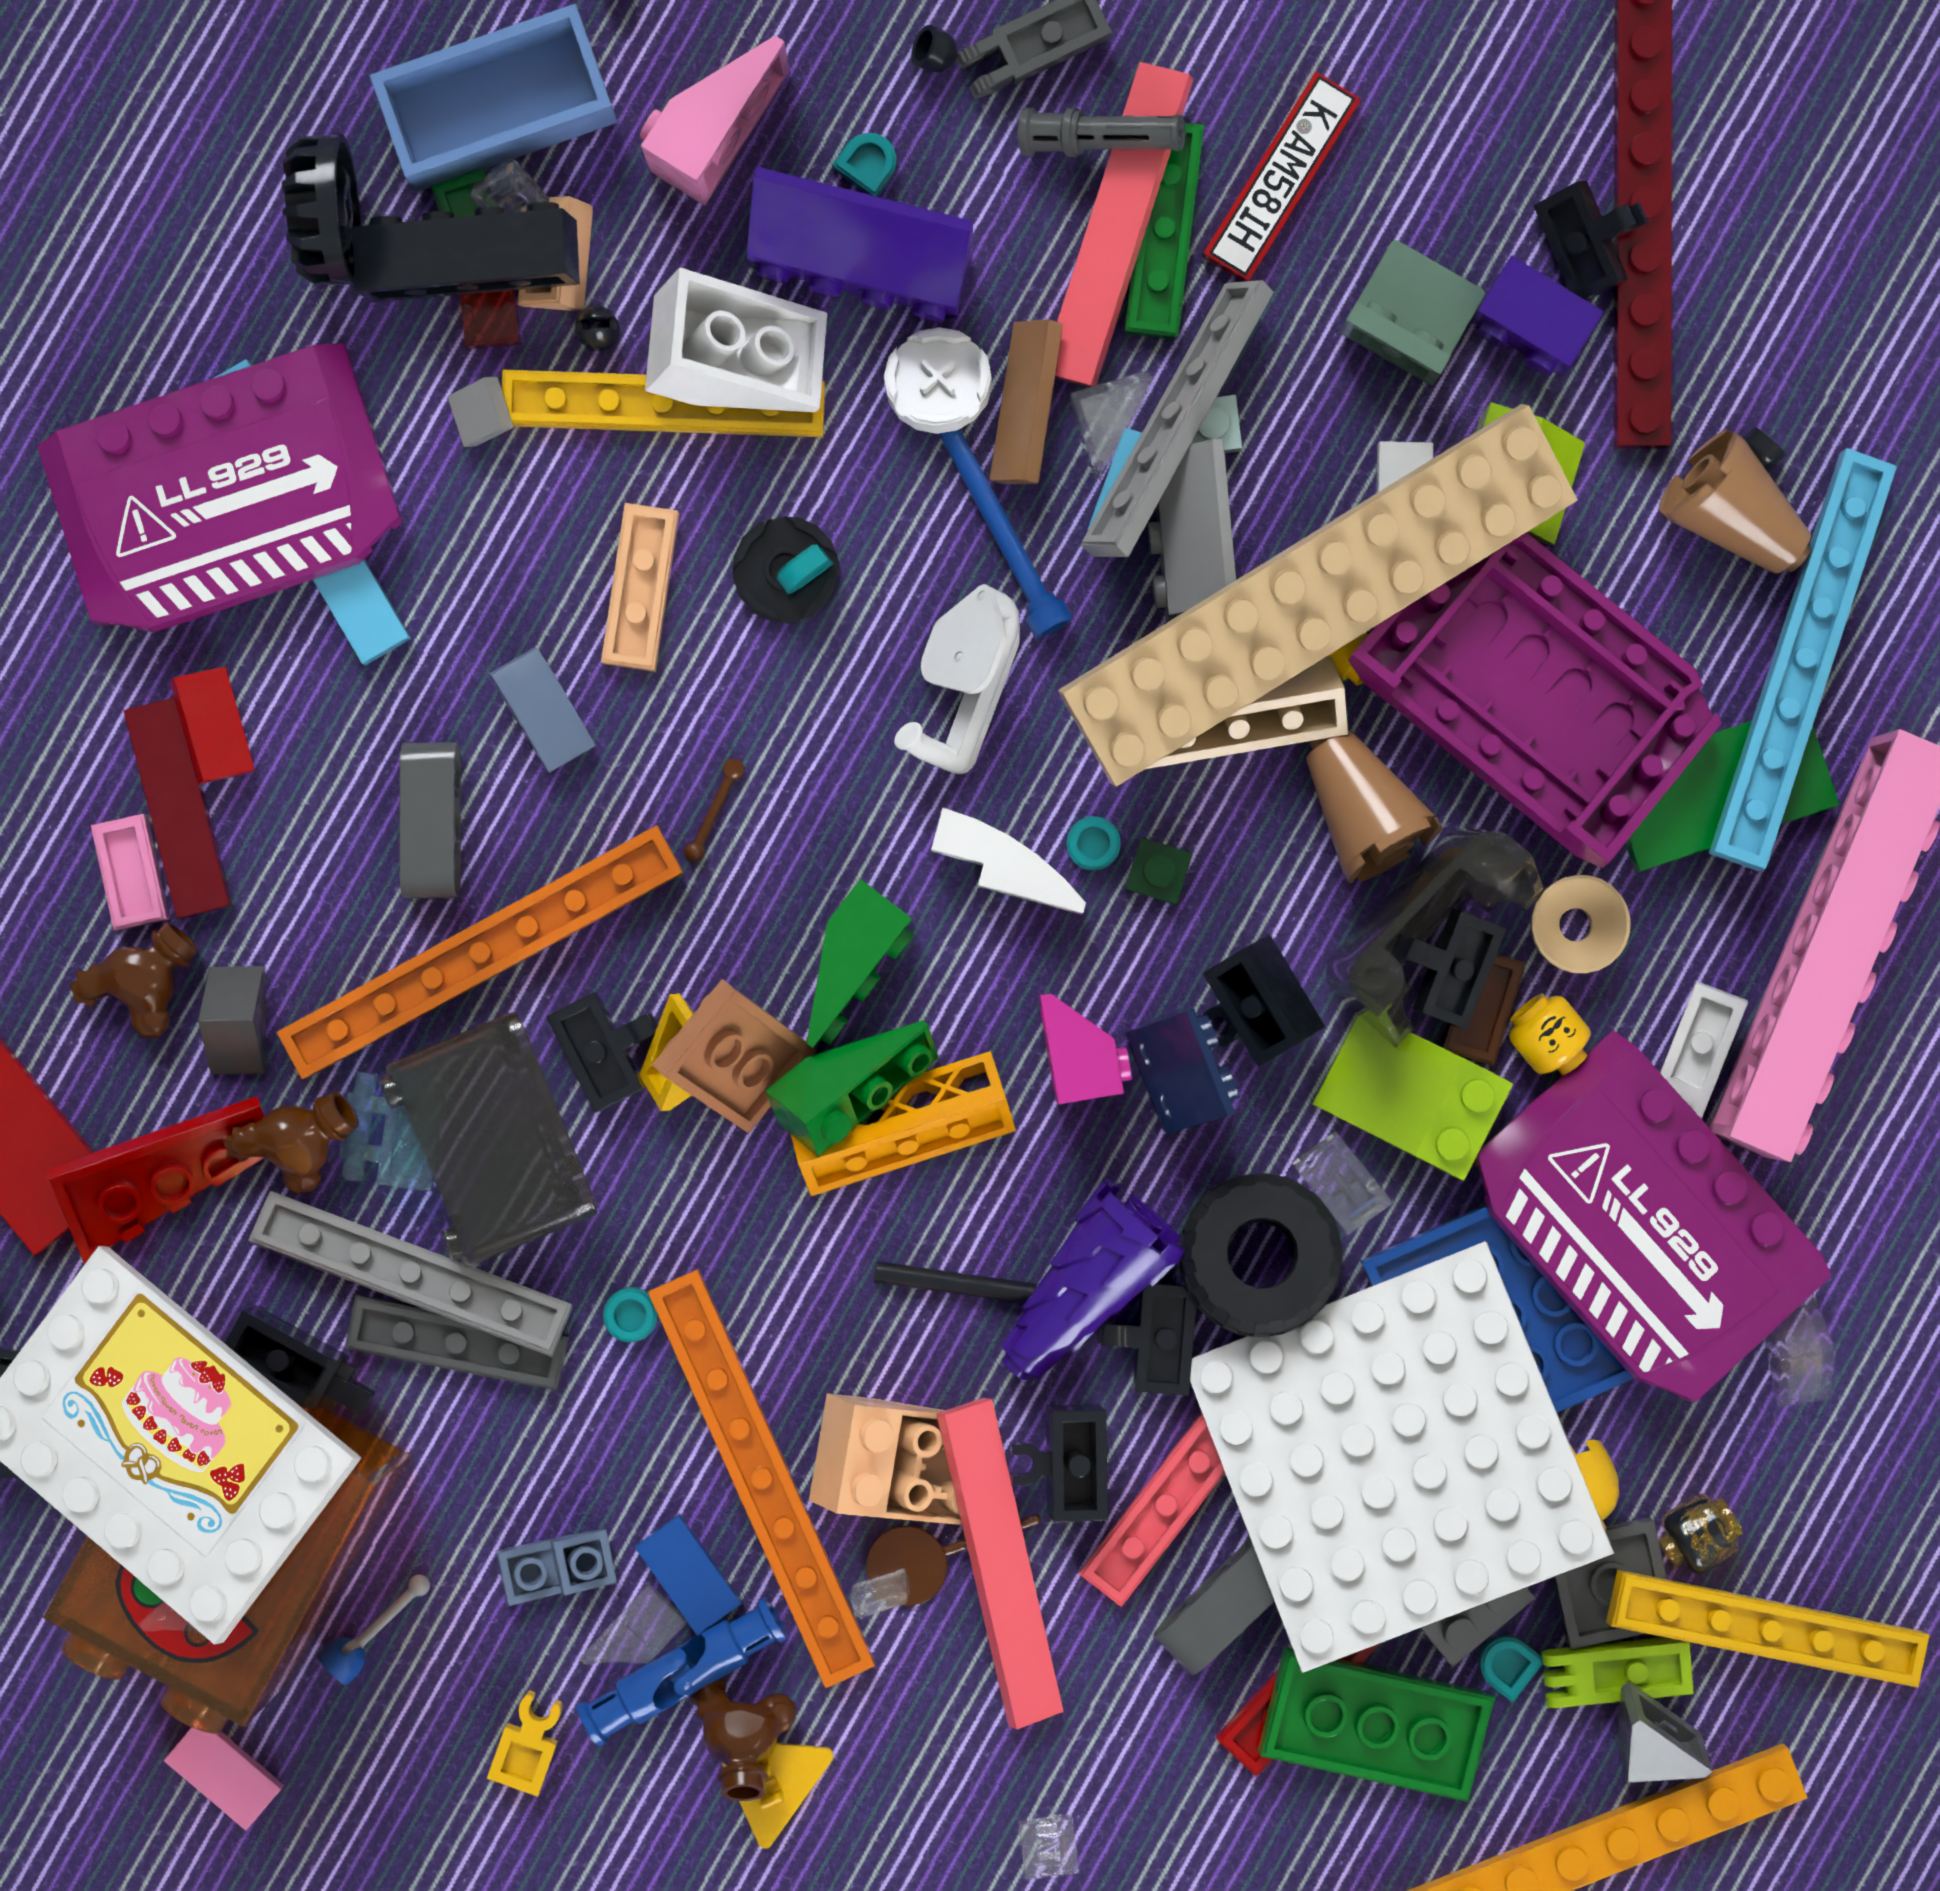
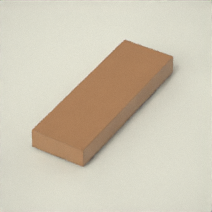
[989,319,1063,485]

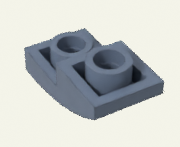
[489,647,595,773]
[495,1529,617,1606]

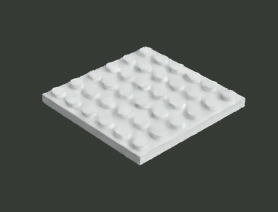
[1190,1241,1615,1673]

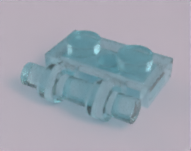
[339,1071,448,1191]

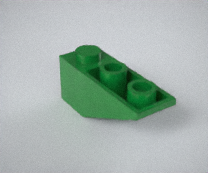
[806,879,914,1048]
[765,1020,939,1157]

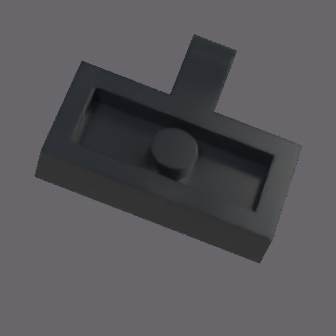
[1533,180,1648,301]
[1392,908,1506,1030]
[546,992,658,1113]
[1098,1283,1196,1396]

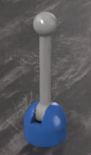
[317,1574,430,1686]

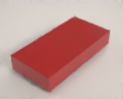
[169,667,255,785]

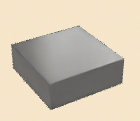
[447,377,514,447]

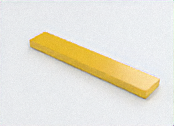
[502,370,825,437]
[1606,1569,1929,1688]

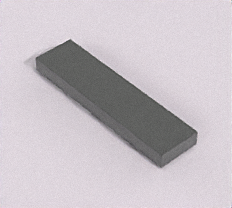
[345,1294,569,1390]

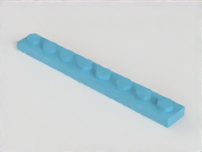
[1709,448,1897,872]

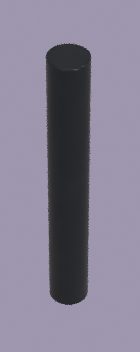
[874,1261,1037,1304]

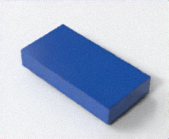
[634,1513,742,1635]

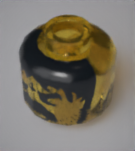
[1658,1493,1743,1575]

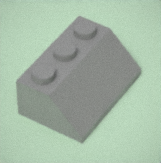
[1148,438,1236,621]

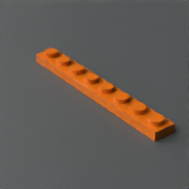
[276,825,684,1080]
[648,1268,876,1689]

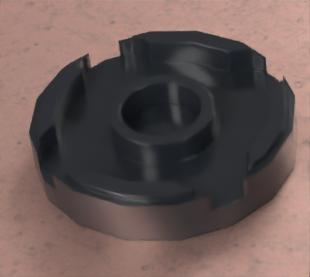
[733,516,840,624]

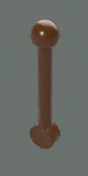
[684,758,745,862]

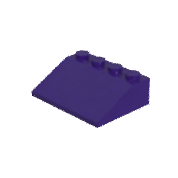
[747,166,973,323]

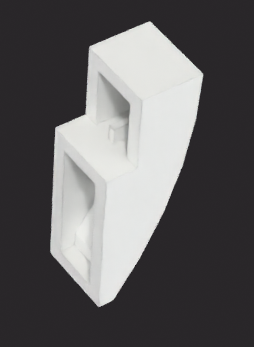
[931,808,1086,915]

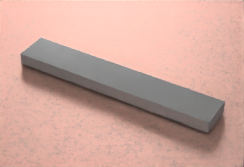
[1081,280,1274,557]
[248,1191,573,1357]

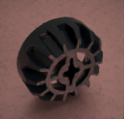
[282,134,361,285]

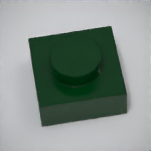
[1125,837,1193,905]

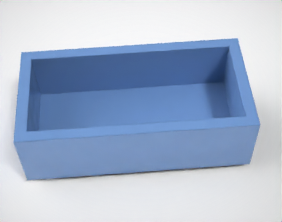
[370,3,618,193]

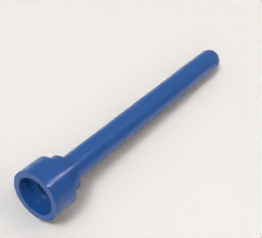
[939,429,1074,639]

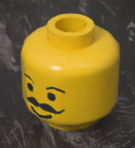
[1509,993,1591,1075]

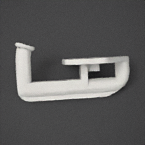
[894,584,1020,774]

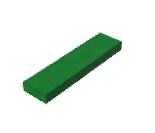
[1124,122,1204,340]

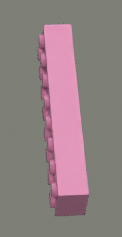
[1709,729,1940,1162]

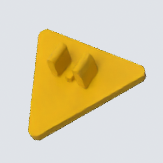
[722,1742,833,1849]

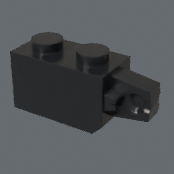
[224,1305,376,1414]

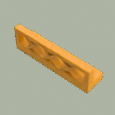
[791,1051,1016,1196]

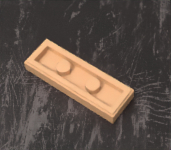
[601,503,680,672]

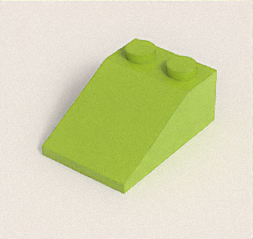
[1312,1009,1513,1181]

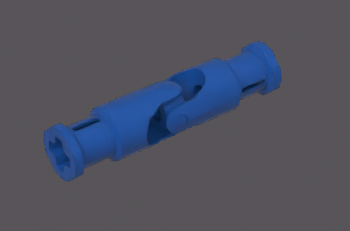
[576,1597,789,1747]

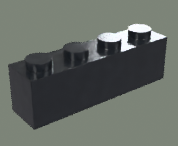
[352,202,580,302]

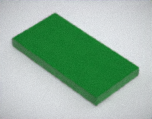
[1625,721,1840,873]
[1258,1647,1495,1802]

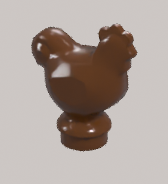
[70,921,199,1039]
[223,1091,359,1193]
[690,1680,796,1801]

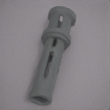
[1018,108,1185,157]

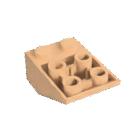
[809,1393,998,1525]

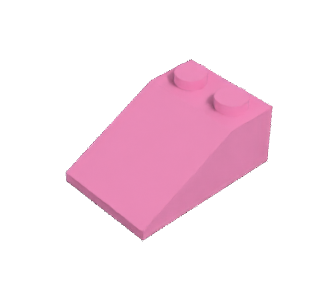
[640,36,790,206]

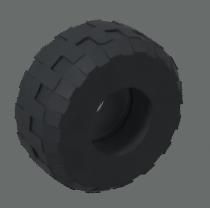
[1179,1173,1342,1337]

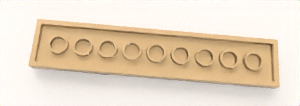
[1058,404,1578,787]

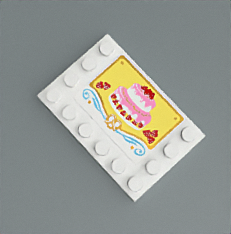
[0,1246,361,1645]

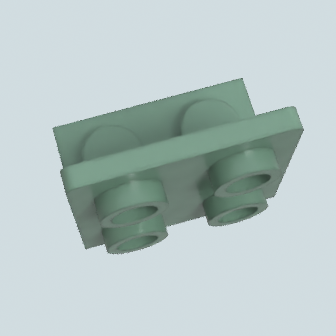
[1339,240,1485,386]

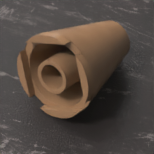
[1659,430,1811,574]
[1306,731,1443,883]

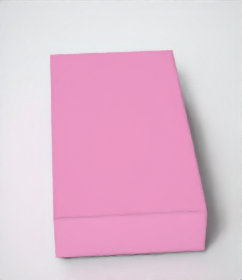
[91,814,170,931]
[164,1716,284,1831]

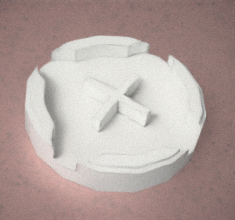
[884,327,992,434]

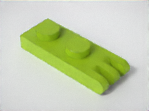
[1542,1637,1694,1708]

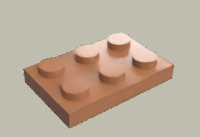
[652,979,816,1134]

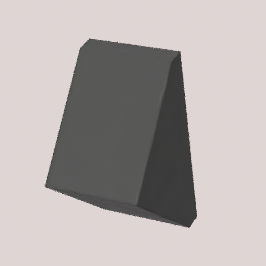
[198,966,266,1074]
[1617,1681,1713,1783]

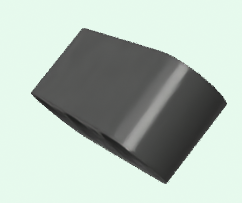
[400,742,461,898]
[1153,1538,1274,1676]

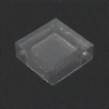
[850,1568,911,1618]

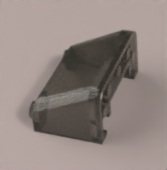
[1326,828,1544,1048]
[379,1012,597,1268]

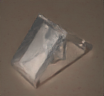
[1070,372,1154,480]
[1292,1132,1393,1235]
[1764,1293,1836,1407]

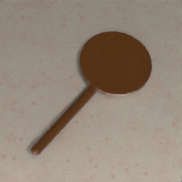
[866,1514,1041,1606]

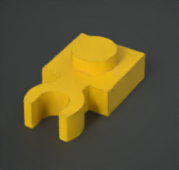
[487,1690,562,1797]

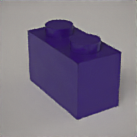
[1470,255,1604,377]

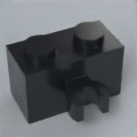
[1203,934,1325,1067]
[1010,1404,1108,1522]

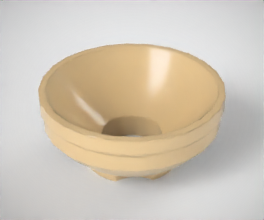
[1530,875,1631,973]

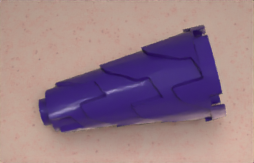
[1001,1179,1185,1380]

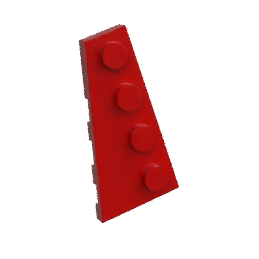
[47,1096,265,1265]

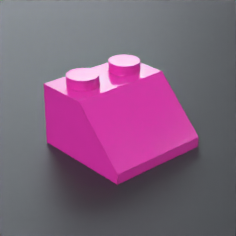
[1038,994,1132,1104]

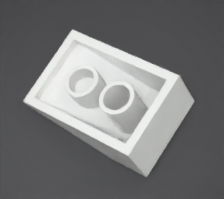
[645,267,827,412]

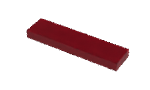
[123,697,233,919]

